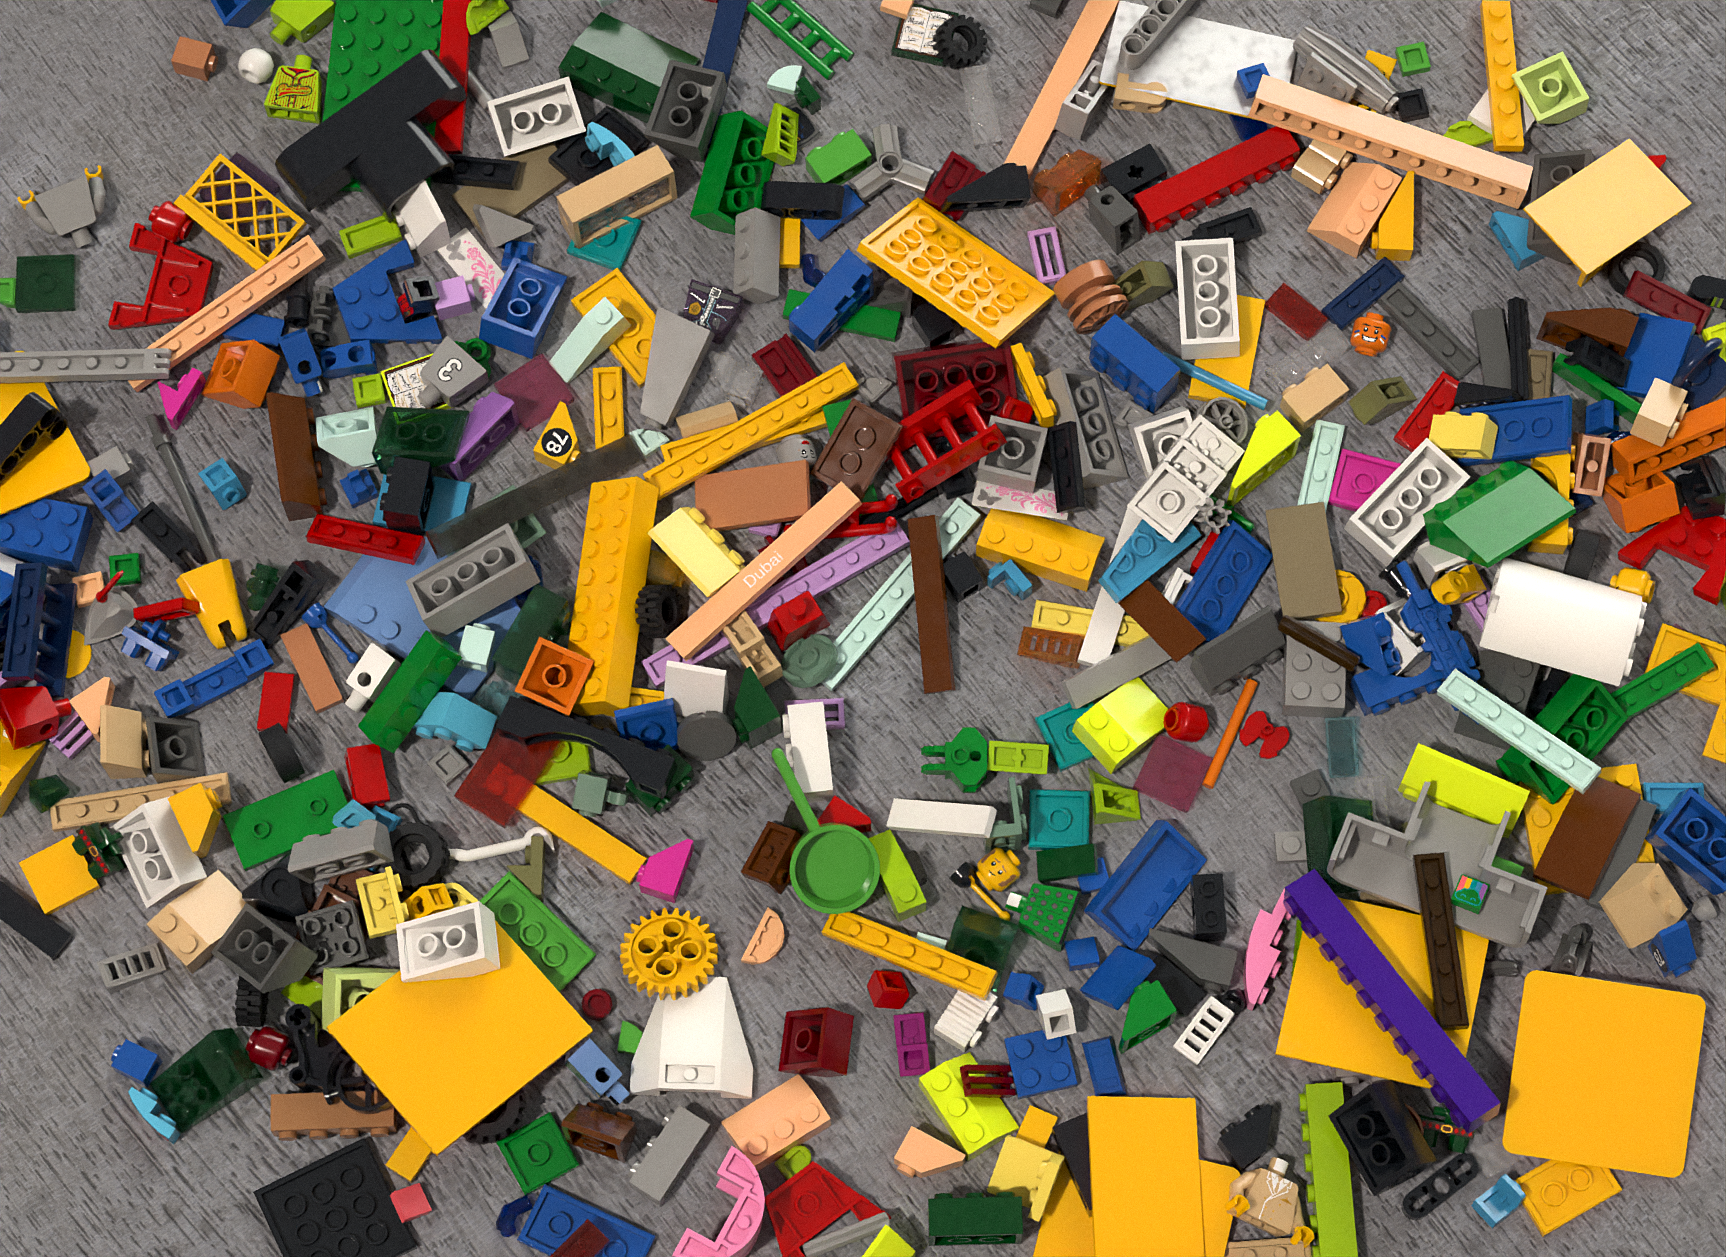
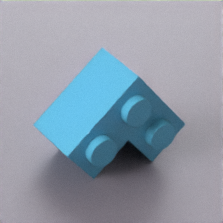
[412,692,497,752]

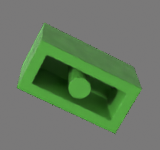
[805,129,872,185]

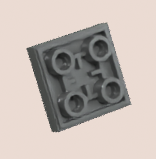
[295,900,370,976]

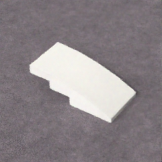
[1127,414,1245,543]

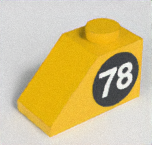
[533,401,581,474]

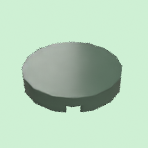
[781,634,838,688]

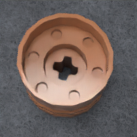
[1053,259,1129,334]

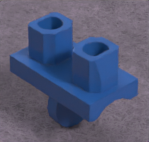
[121,619,179,671]

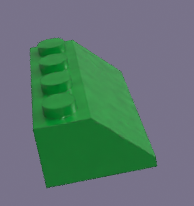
[690,110,781,235]
[1501,674,1628,805]

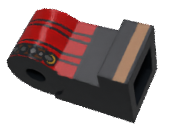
[397,275,440,323]

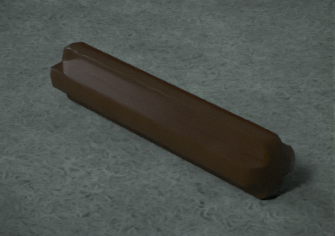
[1278,615,1360,671]

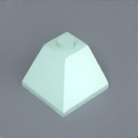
[316,407,382,467]

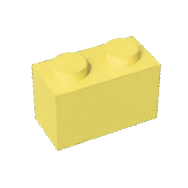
[1429,412,1498,459]

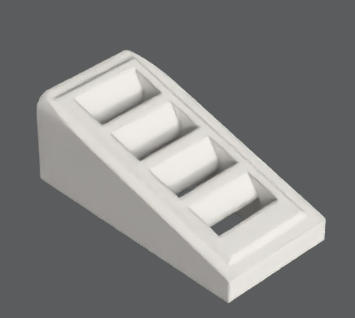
[1173,996,1235,1065]

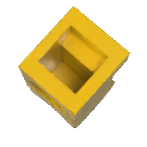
[1431,564,1487,605]
[402,883,455,922]

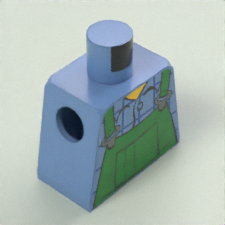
[565,1038,630,1106]

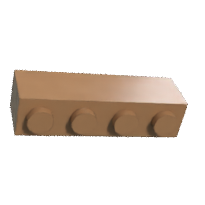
[271,1090,397,1141]

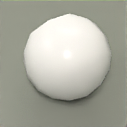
[238,48,274,84]

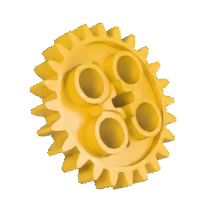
[620,908,718,1000]

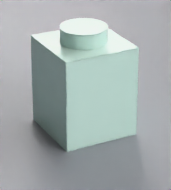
[458,623,495,673]

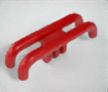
[783,494,898,539]

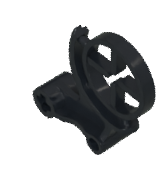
[285,1004,392,1114]

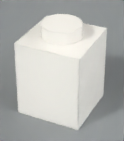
[1036,989,1077,1040]

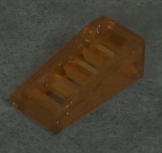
[1017,626,1084,669]

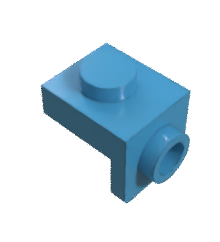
[1471,1174,1526,1228]

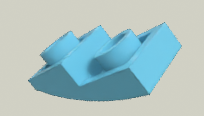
[585,122,635,167]
[128,1087,180,1144]

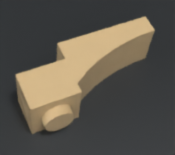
[721,610,783,688]

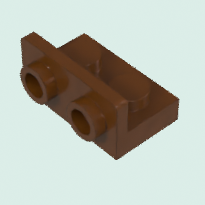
[740,821,802,894]

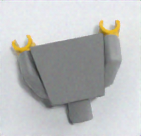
[17,165,106,249]

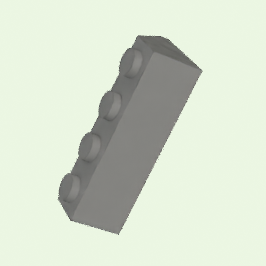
[1042,367,1128,490]
[405,523,540,638]

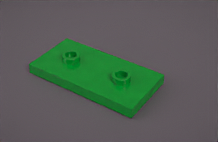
[223,770,348,871]

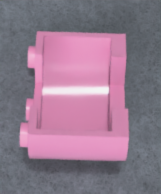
[672,1146,765,1257]

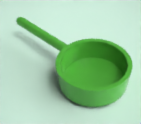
[771,748,880,914]

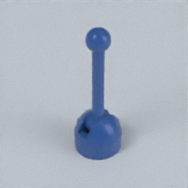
[301,602,359,664]

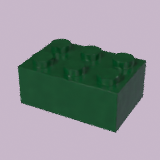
[928,1192,1023,1246]

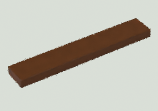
[907,515,956,694]

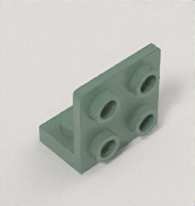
[983,777,1027,854]

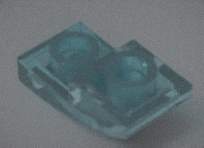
[1324,716,1359,778]

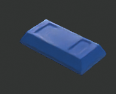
[1082,1036,1127,1097]

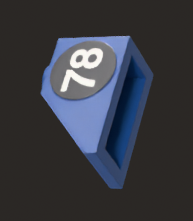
[1648,919,1697,978]

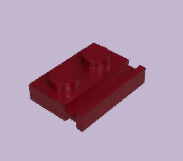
[922,151,986,222]
[752,333,817,398]

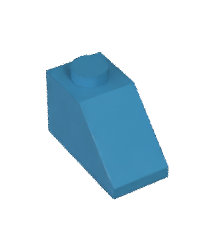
[1489,211,1546,271]

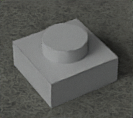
[1274,831,1307,864]

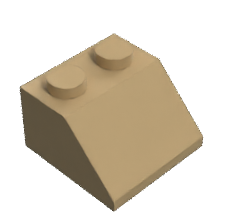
[100,705,151,779]
[1599,863,1688,948]

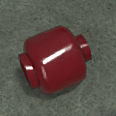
[245,1026,294,1071]

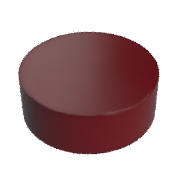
[582,989,613,1021]

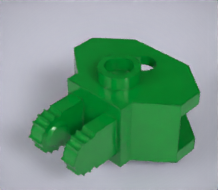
[921,727,987,793]

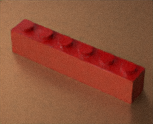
[1133,126,1300,234]

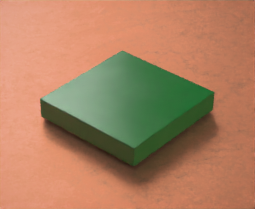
[496,1112,580,1196]

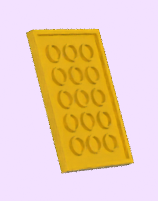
[856,197,1055,348]

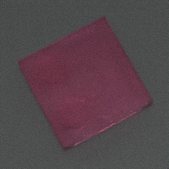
[1133,734,1212,814]

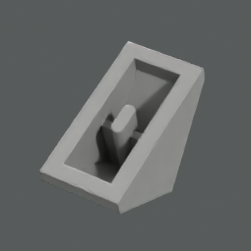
[486,11,530,70]
[473,204,534,247]

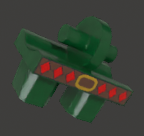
[72,822,127,879]
[1418,1106,1475,1153]

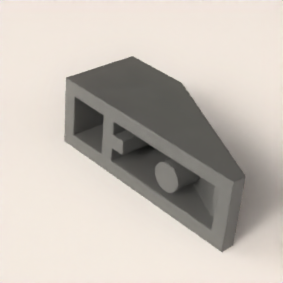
[1147,928,1238,994]

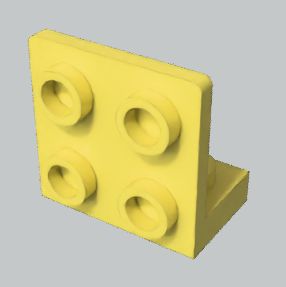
[987,1135,1065,1222]

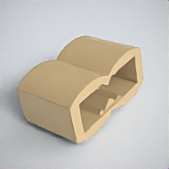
[1291,139,1353,194]

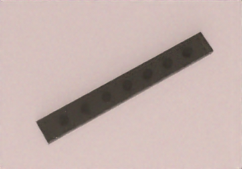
[425,434,641,559]

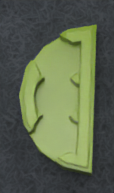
[466,0,510,35]
[1443,120,1493,147]

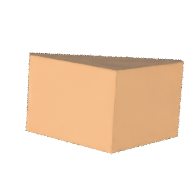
[69,677,115,742]

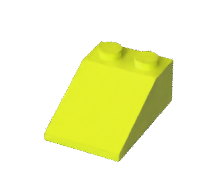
[1226,410,1301,506]
[1072,677,1168,774]

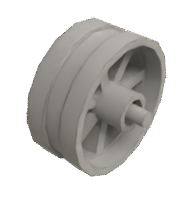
[1192,397,1248,445]

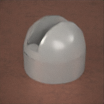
[1692,895,1718,921]

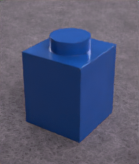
[111,1039,163,1088]

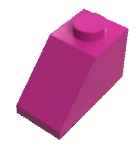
[636,839,694,903]

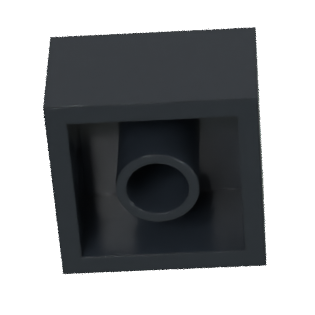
[380,456,435,536]

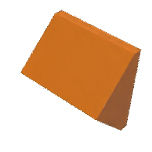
[515,636,594,716]

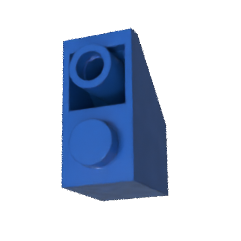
[1340,612,1401,676]

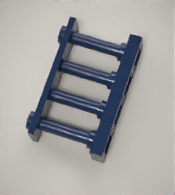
[1,562,78,698]

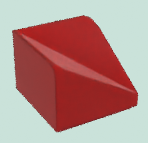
[867,970,910,1009]

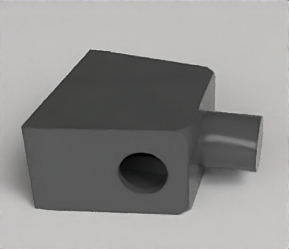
[1084,184,1140,255]

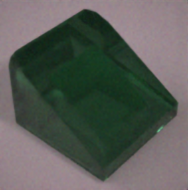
[29,775,69,813]

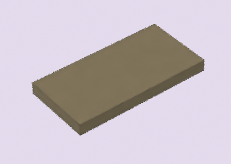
[451,142,569,240]
[1265,502,1342,621]

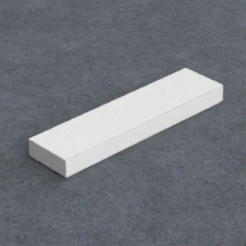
[886,798,997,838]

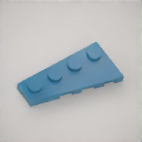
[1098,519,1201,603]

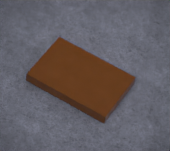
[810,398,904,502]

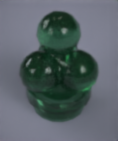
[246,563,280,611]

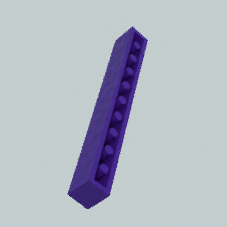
[1283,868,1501,1134]

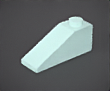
[548,297,631,384]

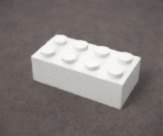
[1175,238,1240,360]
[1344,438,1470,567]

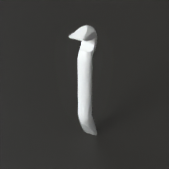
[448,827,555,862]

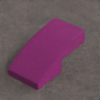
[893,1012,930,1077]

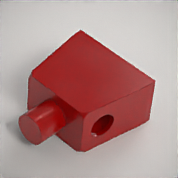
[767,591,830,652]
[0,686,72,750]

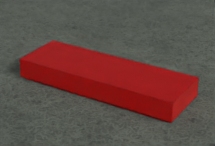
[1393,371,1460,452]

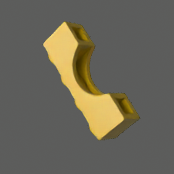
[1528,445,1576,554]

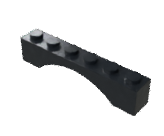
[496,695,677,799]

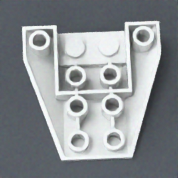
[630,977,753,1099]

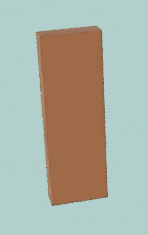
[280,623,344,714]

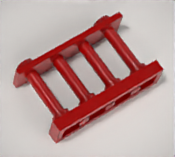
[884,379,1007,503]

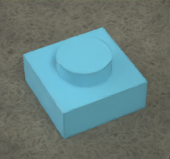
[332,799,376,829]

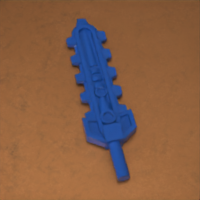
[1396,561,1488,725]

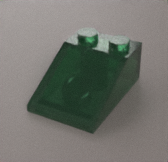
[371,407,470,474]

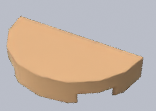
[741,907,785,965]

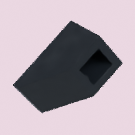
[1217,1103,1272,1173]

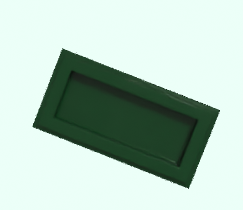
[1036,843,1098,883]

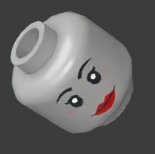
[776,434,817,476]

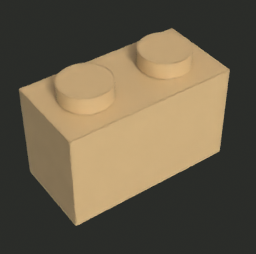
[1280,364,1349,433]
[1630,377,1688,447]

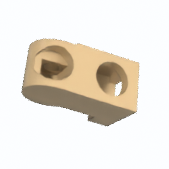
[1113,73,1167,114]

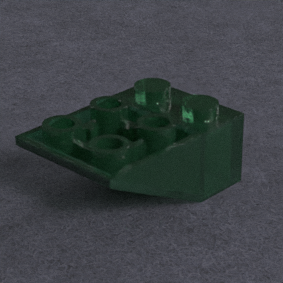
[150,1028,264,1134]

